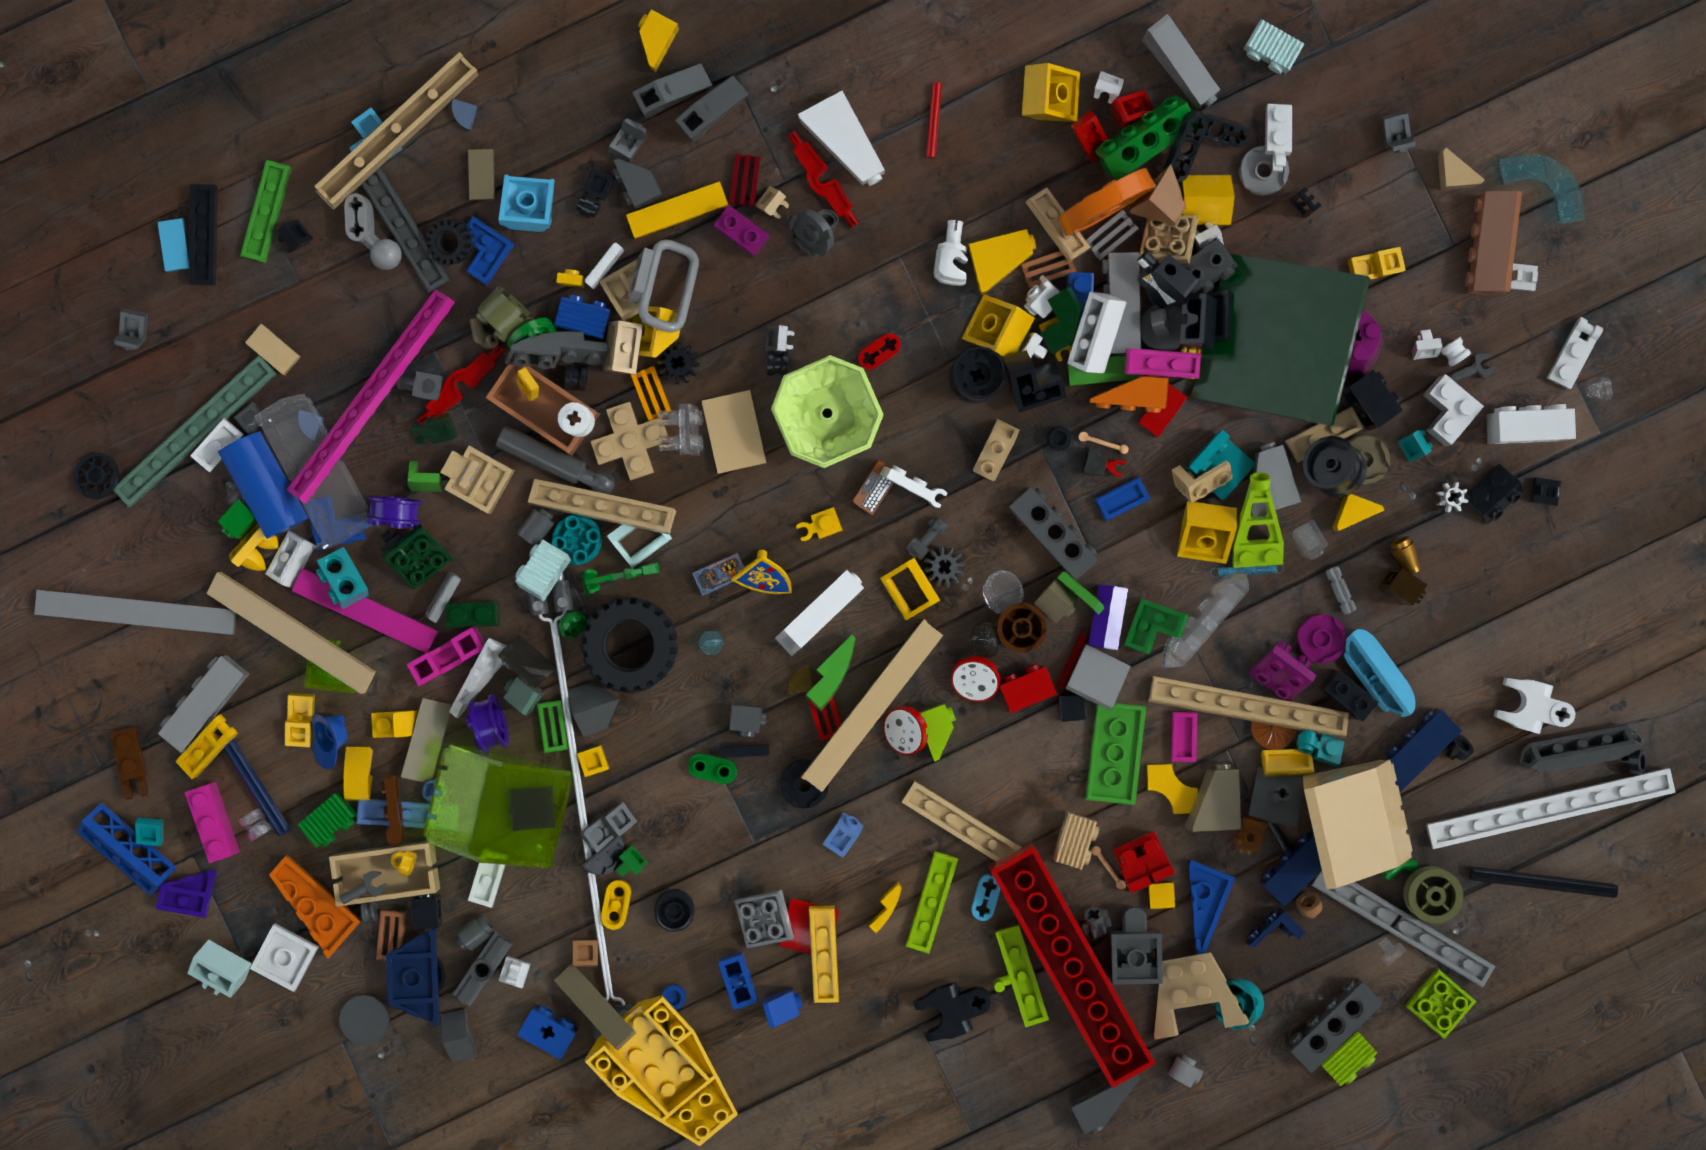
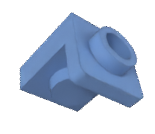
[823,813,863,858]

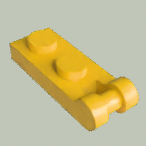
[175,714,238,779]

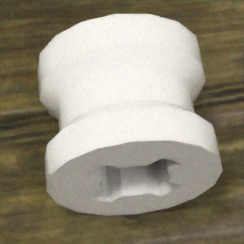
[1440,337,1471,367]

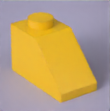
[638,9,679,72]

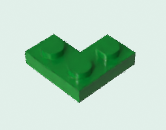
[1124,598,1189,654]

